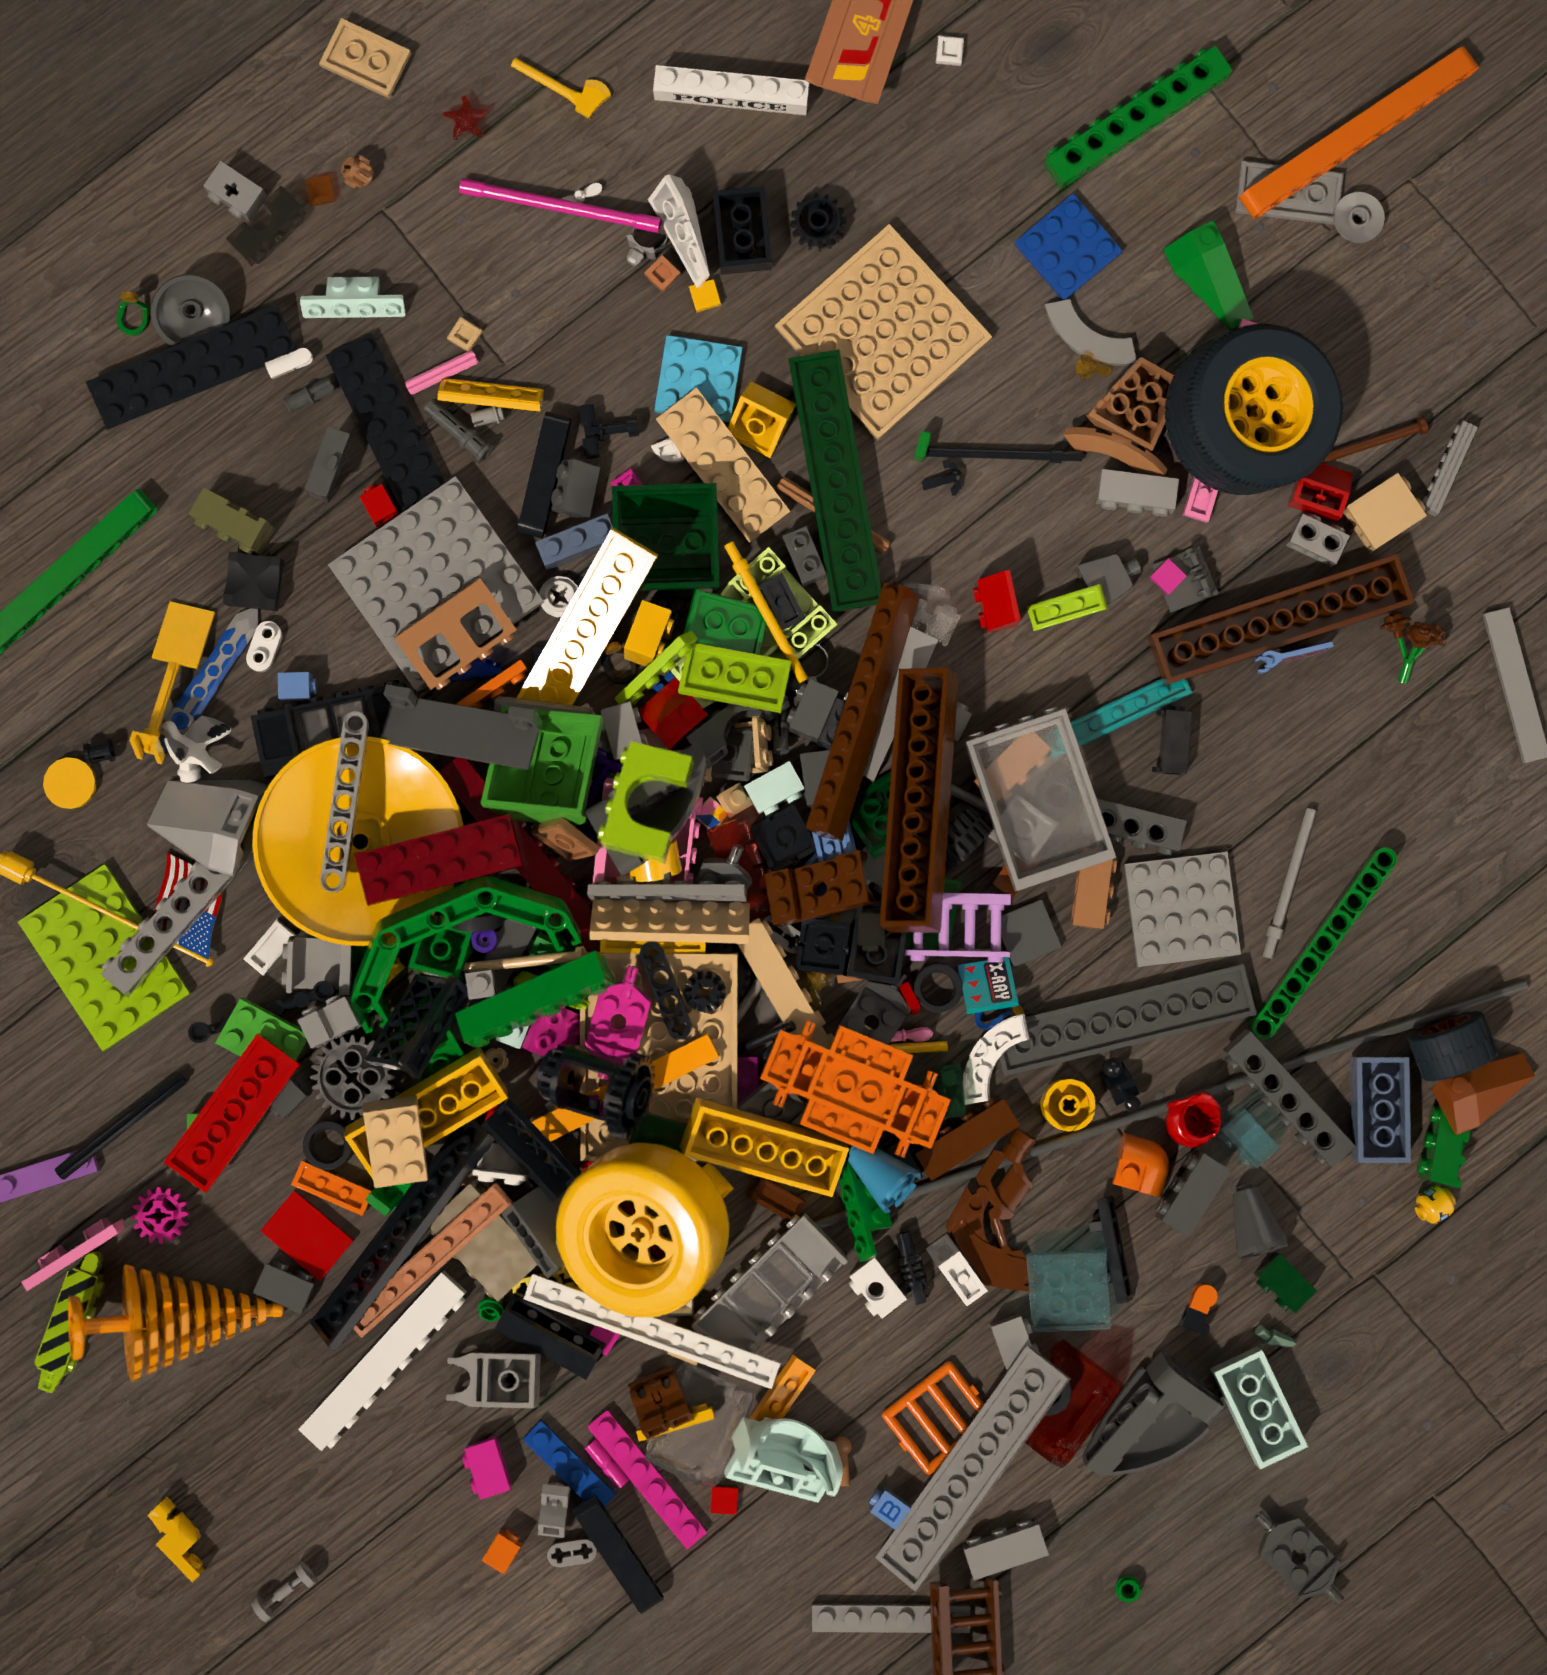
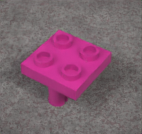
[522,1007,580,1057]

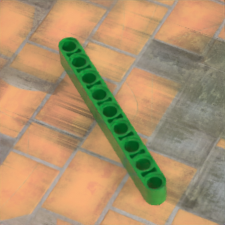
[0,489,158,655]
[1248,847,1397,1039]

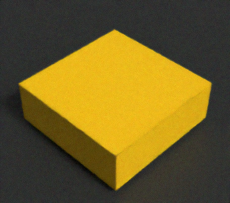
[689,279,721,313]

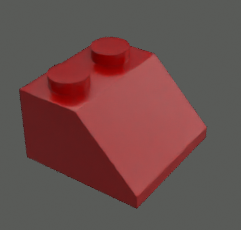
[972,570,1021,634]
[638,677,710,750]

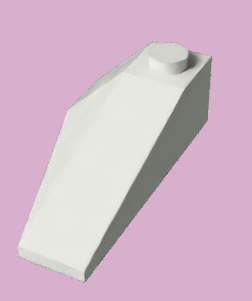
[648,175,710,288]

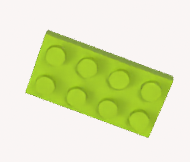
[678,643,792,713]

